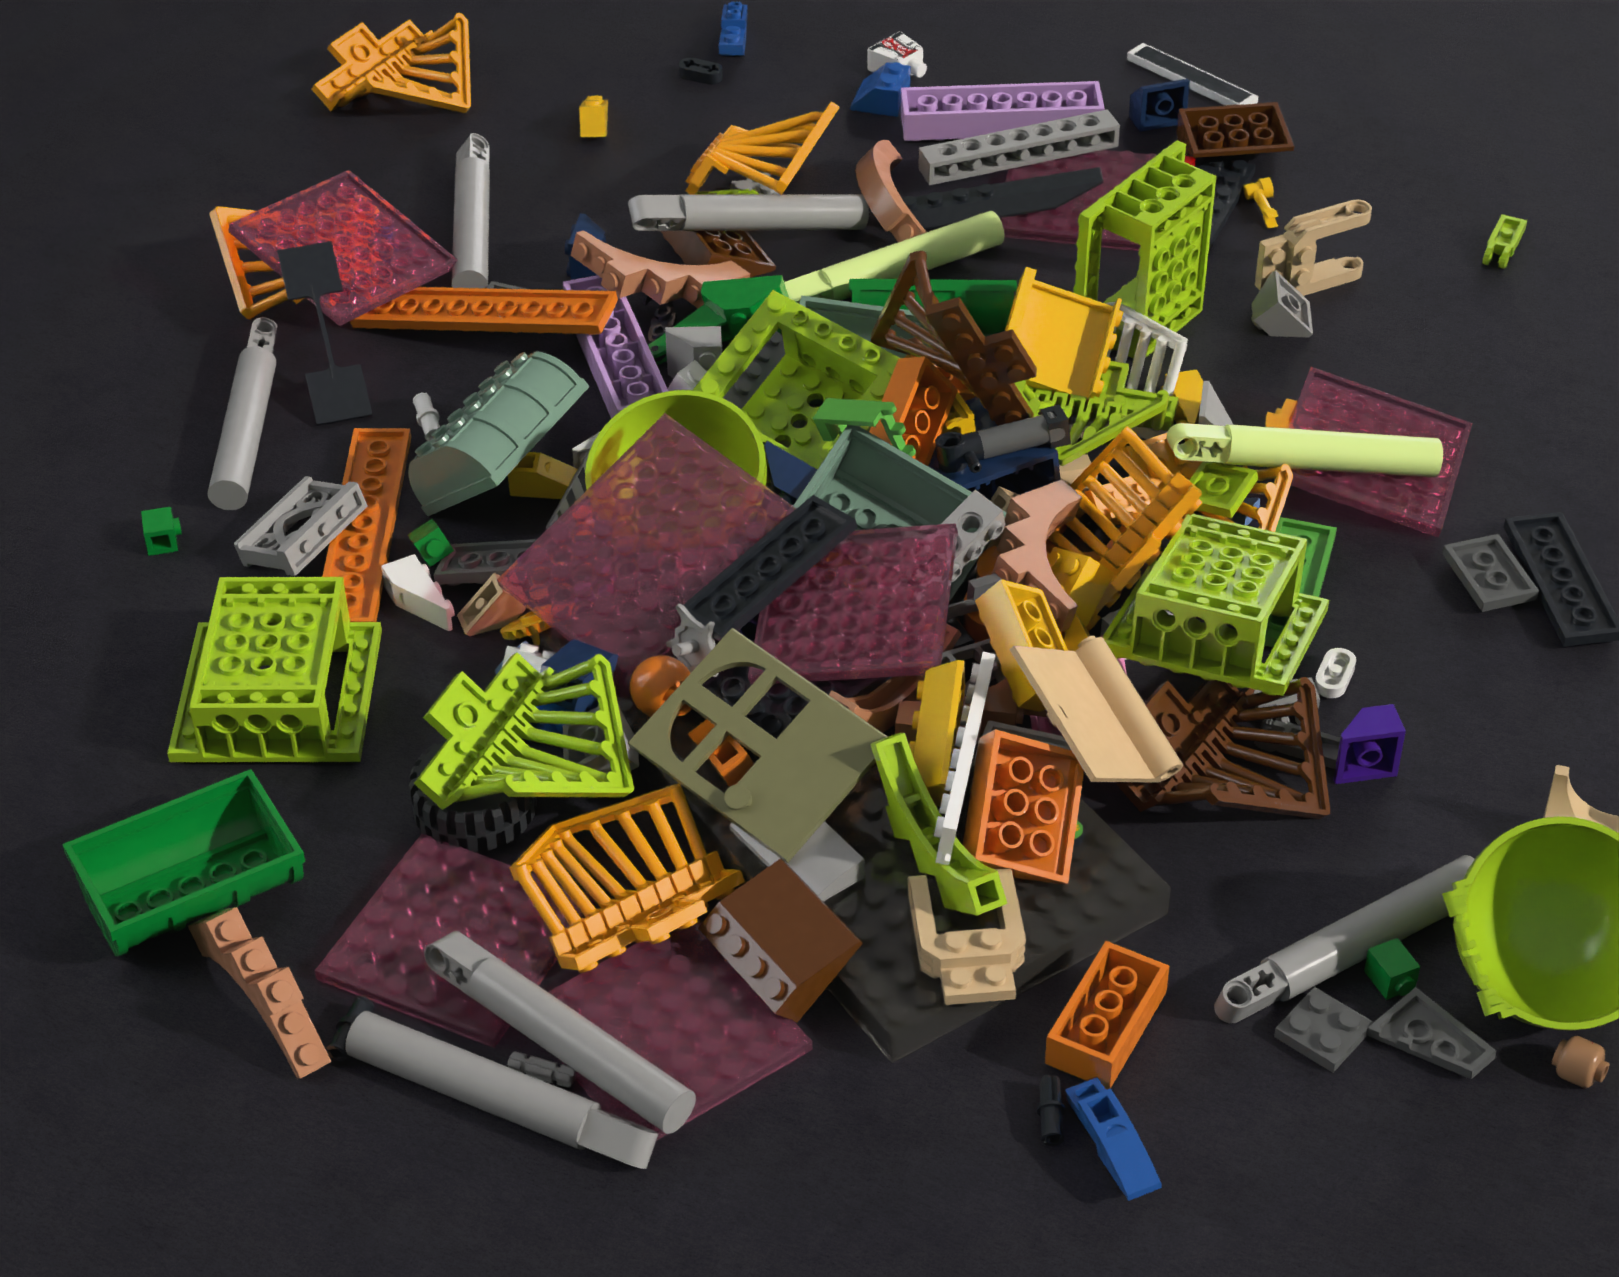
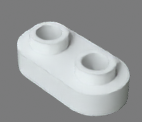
[1314,648,1356,698]

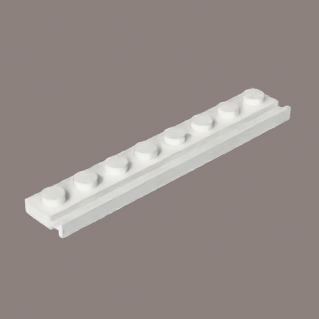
[934,652,996,866]

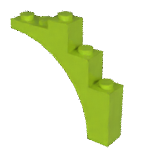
[870,733,1008,916]

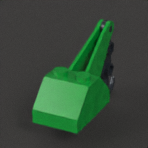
[642,275,789,365]

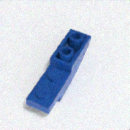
[719,2,747,55]
[1065,1077,1162,1201]

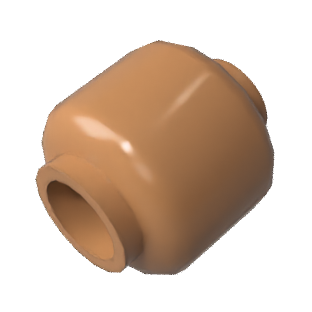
[1552,1035,1610,1089]

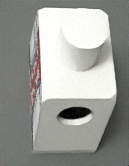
[867,31,927,78]

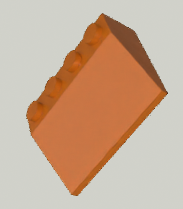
[962,729,1084,885]

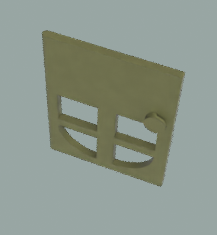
[628,628,888,863]

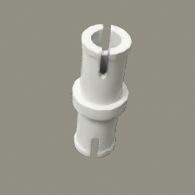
[413,393,440,442]

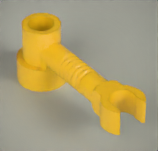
[1243,177,1278,229]

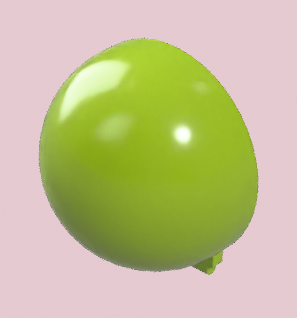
[585,390,768,564]
[1442,817,1619,1031]

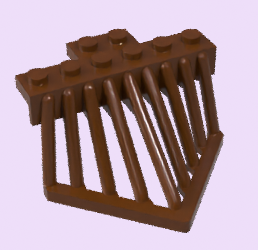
[870,251,1037,426]
[1115,677,1330,819]

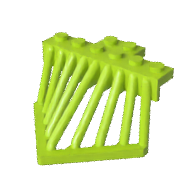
[1015,361,1179,466]
[414,652,634,810]

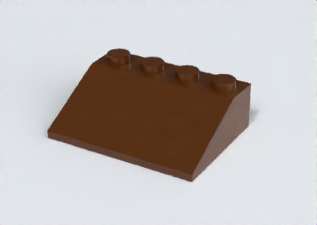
[1176,102,1294,158]
[661,231,776,278]
[698,859,863,1023]

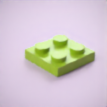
[1189,461,1259,518]

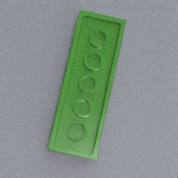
[1264,517,1337,647]

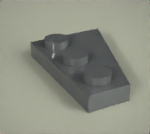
[1367,987,1496,1079]

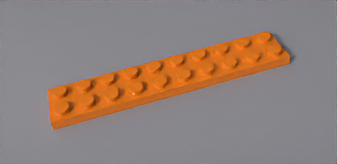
[349,286,618,335]
[322,428,411,622]

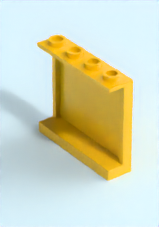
[1005,267,1123,405]

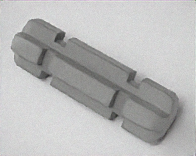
[507,1051,576,1088]

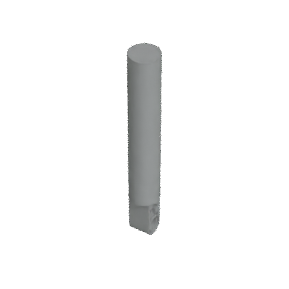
[452,133,490,288]
[628,194,869,231]
[208,317,277,510]
[1214,855,1475,1023]
[424,931,696,1134]
[345,1011,659,1169]

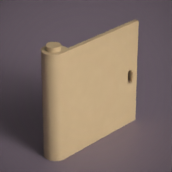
[1009,636,1183,782]

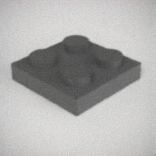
[1274,987,1373,1073]

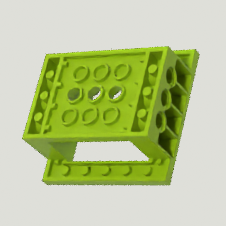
[1073,140,1217,359]
[693,290,901,483]
[1102,514,1329,696]
[167,577,382,762]

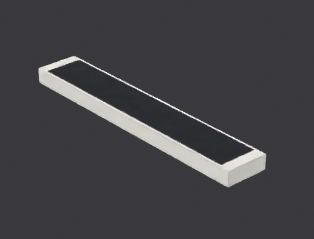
[1127,43,1258,106]

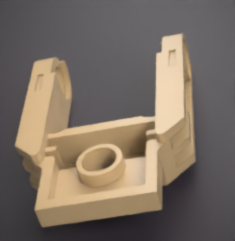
[1255,200,1372,296]
[908,868,1026,1005]

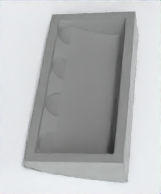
[730,821,865,901]

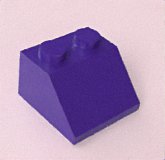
[1333,704,1406,784]

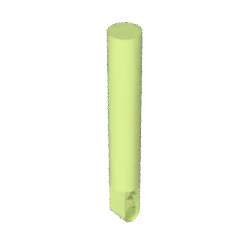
[784,211,1004,303]
[1167,423,1443,478]

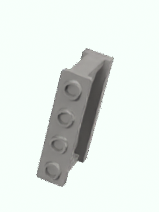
[234,476,368,576]

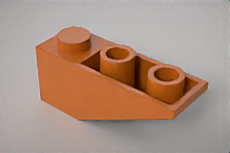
[688,720,754,787]

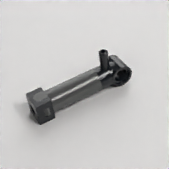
[935,404,1071,473]

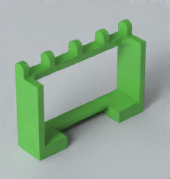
[813,398,916,457]

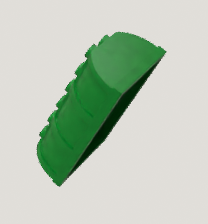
[849,279,1017,337]
[62,769,305,957]

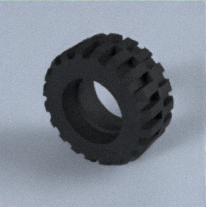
[409,738,537,854]

